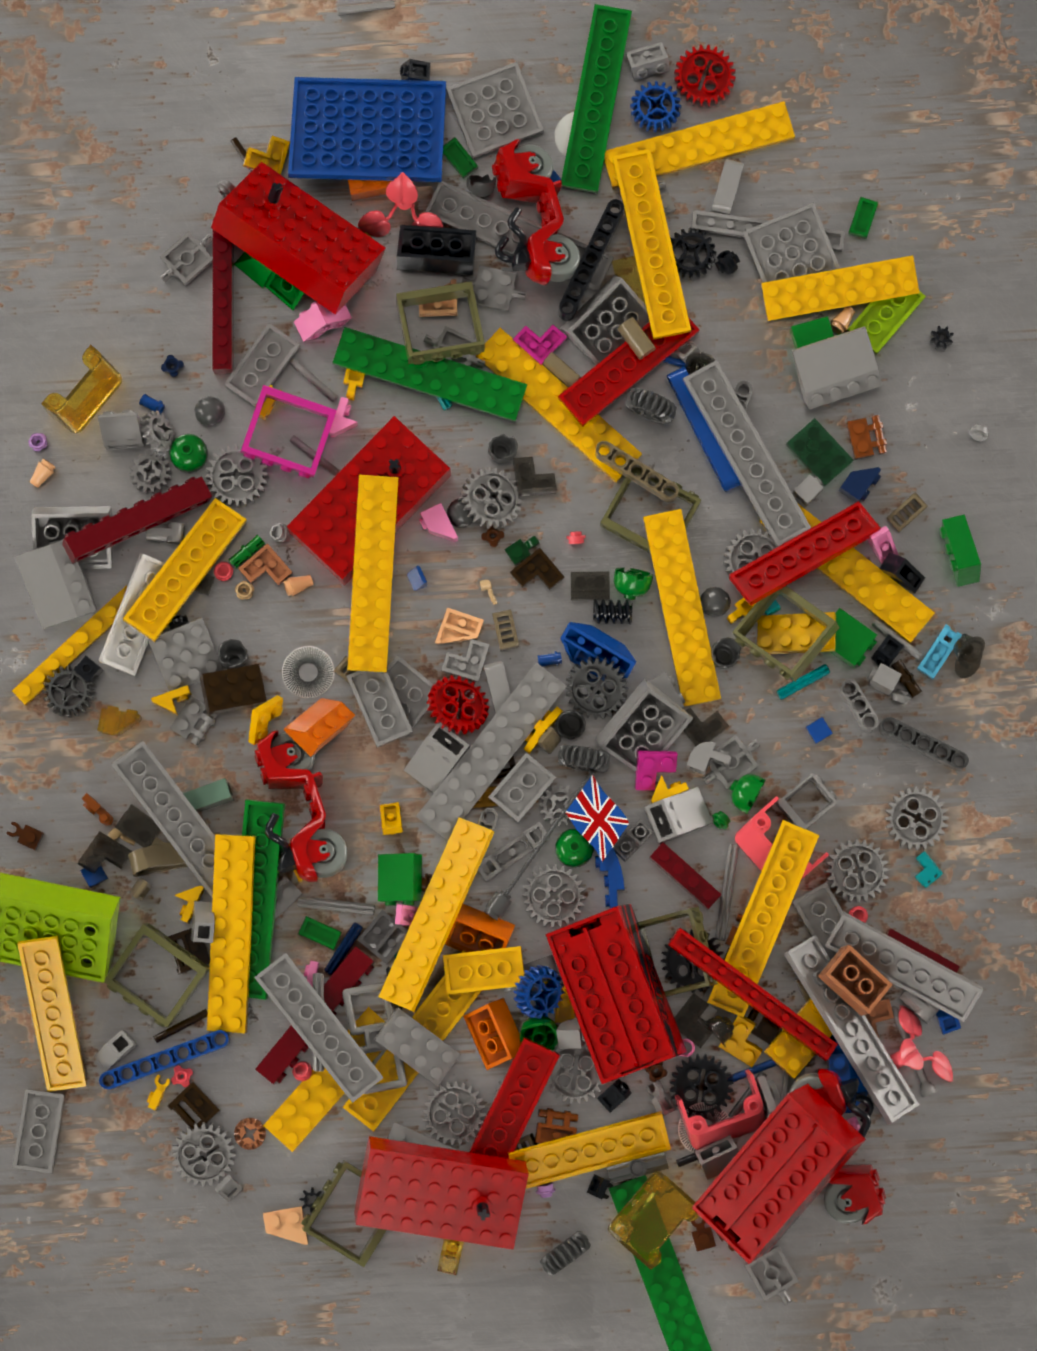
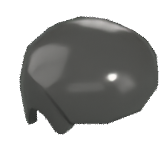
[466,174,496,197]
[194,396,225,426]
[488,434,518,463]
[447,498,474,528]
[700,587,731,616]
[711,637,741,668]
[218,639,248,669]
[556,710,586,740]

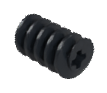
[593,599,632,625]

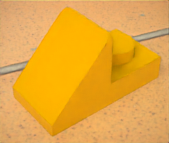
[151,685,192,715]
[651,775,689,804]
[380,802,403,835]
[174,885,205,924]

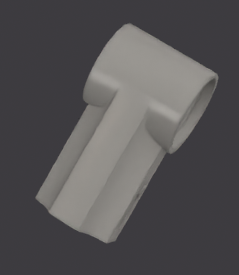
[145,522,185,545]
[899,990,940,1024]

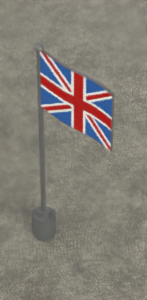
[484,770,629,921]

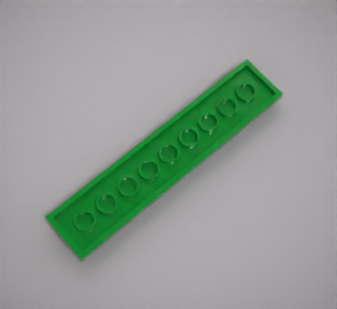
[561,4,632,193]
[332,327,527,422]
[242,799,285,1000]
[608,1175,712,1351]

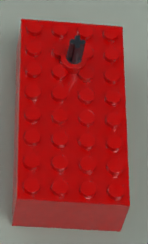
[211,162,386,315]
[286,416,451,586]
[354,1136,529,1250]

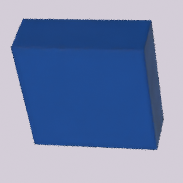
[806,717,833,744]

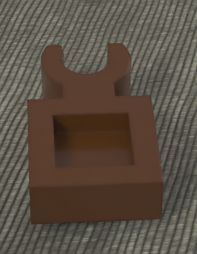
[7,822,44,851]
[691,1217,716,1252]

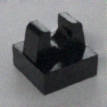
[587,1174,613,1199]

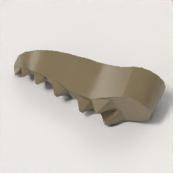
[128,837,188,877]

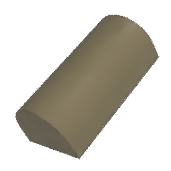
[618,317,656,360]
[543,352,581,387]

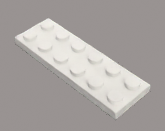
[98,553,165,676]

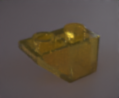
[97,706,142,736]
[437,1239,464,1275]

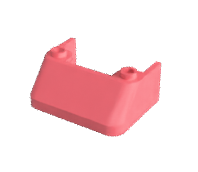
[735,796,829,880]
[674,1069,766,1150]

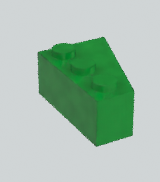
[939,514,981,587]

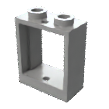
[776,773,838,829]

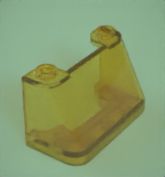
[41,345,122,433]
[608,1171,699,1270]

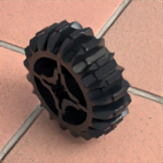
[670,227,716,280]

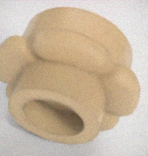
[235,581,254,600]

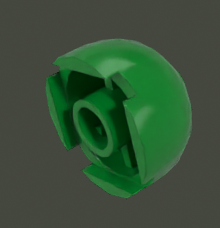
[169,434,208,472]
[614,567,653,600]
[730,774,766,814]
[555,829,594,868]
[520,1016,558,1050]

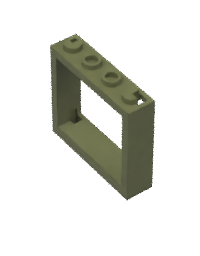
[396,281,485,365]
[600,468,701,553]
[732,586,839,682]
[638,907,718,997]
[105,922,210,1027]
[301,1160,387,1267]

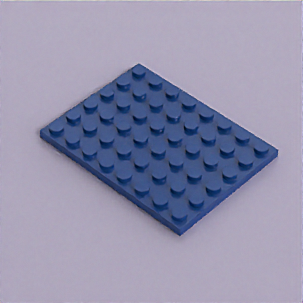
[288,77,446,182]

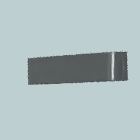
[879,717,969,771]

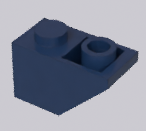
[839,467,881,502]

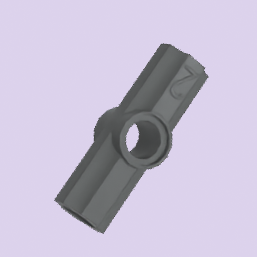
[607,1152,669,1184]

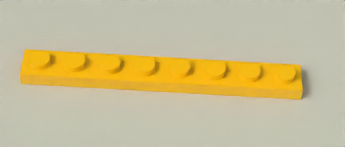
[12,586,127,705]

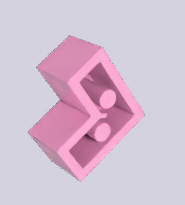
[294,302,352,342]

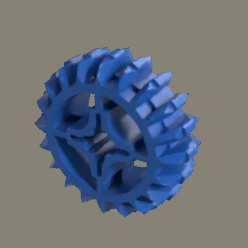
[630,81,682,132]
[513,965,565,1019]

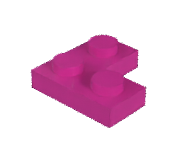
[513,325,567,365]
[635,751,678,791]

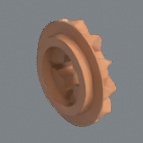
[234,1118,266,1150]

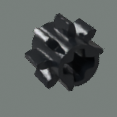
[715,250,740,274]
[930,326,954,350]
[299,1187,322,1212]

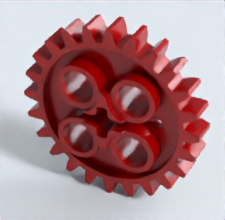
[674,45,736,106]
[427,675,490,735]

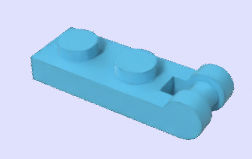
[917,624,962,679]

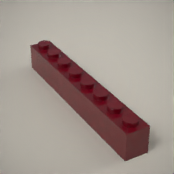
[212,219,234,374]
[62,476,212,564]
[255,946,375,1085]

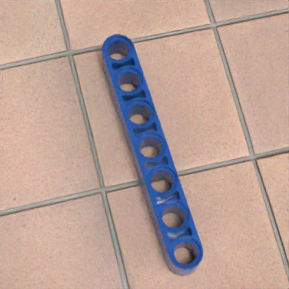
[667,367,741,492]
[99,1030,230,1090]

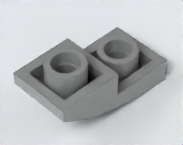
[613,819,654,862]

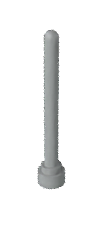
[892,1006,937,1098]

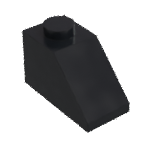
[880,553,925,593]

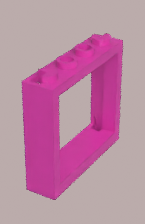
[240,385,337,479]

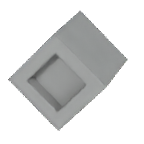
[792,474,824,507]

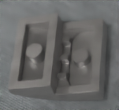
[357,910,408,964]

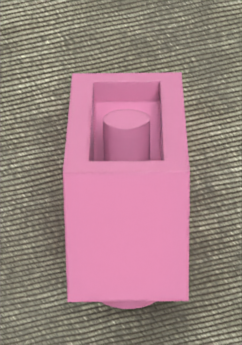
[419,503,458,542]

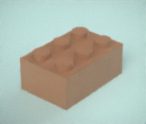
[818,945,893,1016]

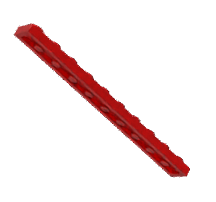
[668,928,838,1061]

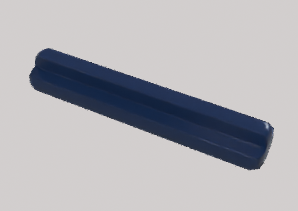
[324,922,363,975]

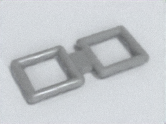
[342,982,407,1094]

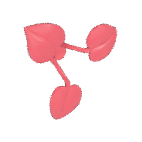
[358,172,444,237]
[890,1005,953,1082]

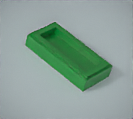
[443,137,478,179]
[848,197,879,239]
[298,916,342,950]

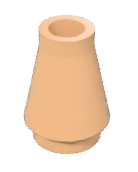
[830,306,855,335]
[29,458,56,488]
[283,574,313,596]

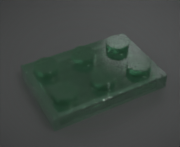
[786,418,854,487]

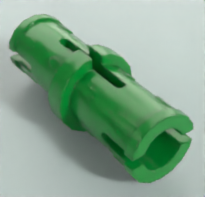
[228,534,265,568]

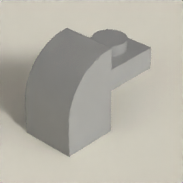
[686,742,731,775]

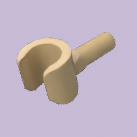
[480,579,498,605]
[108,828,136,846]

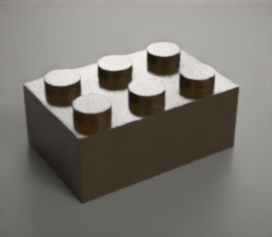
[200,664,267,716]

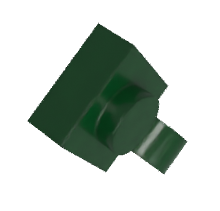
[504,536,540,566]

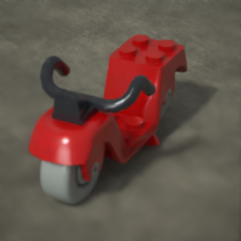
[492,139,580,285]
[254,730,347,882]
[789,1069,886,1225]

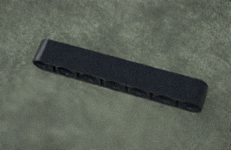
[558,199,624,321]

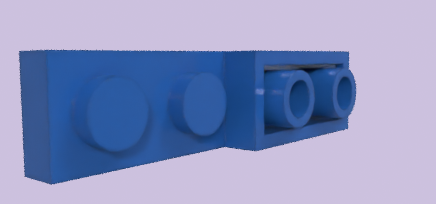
[595,848,625,909]

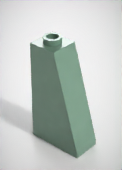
[183,778,235,813]

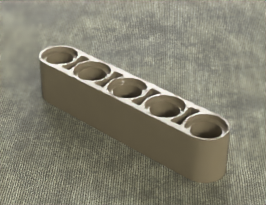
[595,441,679,503]

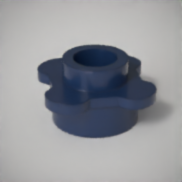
[161,355,184,377]

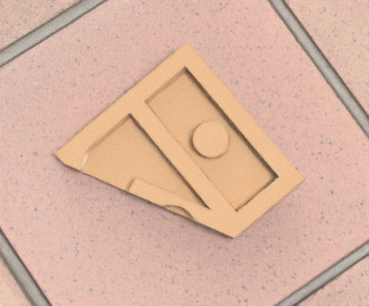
[419,279,458,317]
[435,607,484,644]
[263,1206,308,1245]

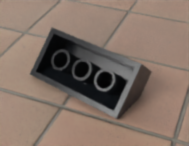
[397,225,476,275]

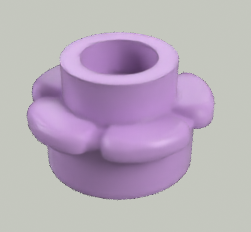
[28,433,48,451]
[536,1182,556,1198]

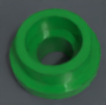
[712,811,731,829]

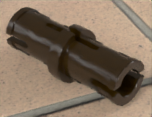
[891,659,922,698]

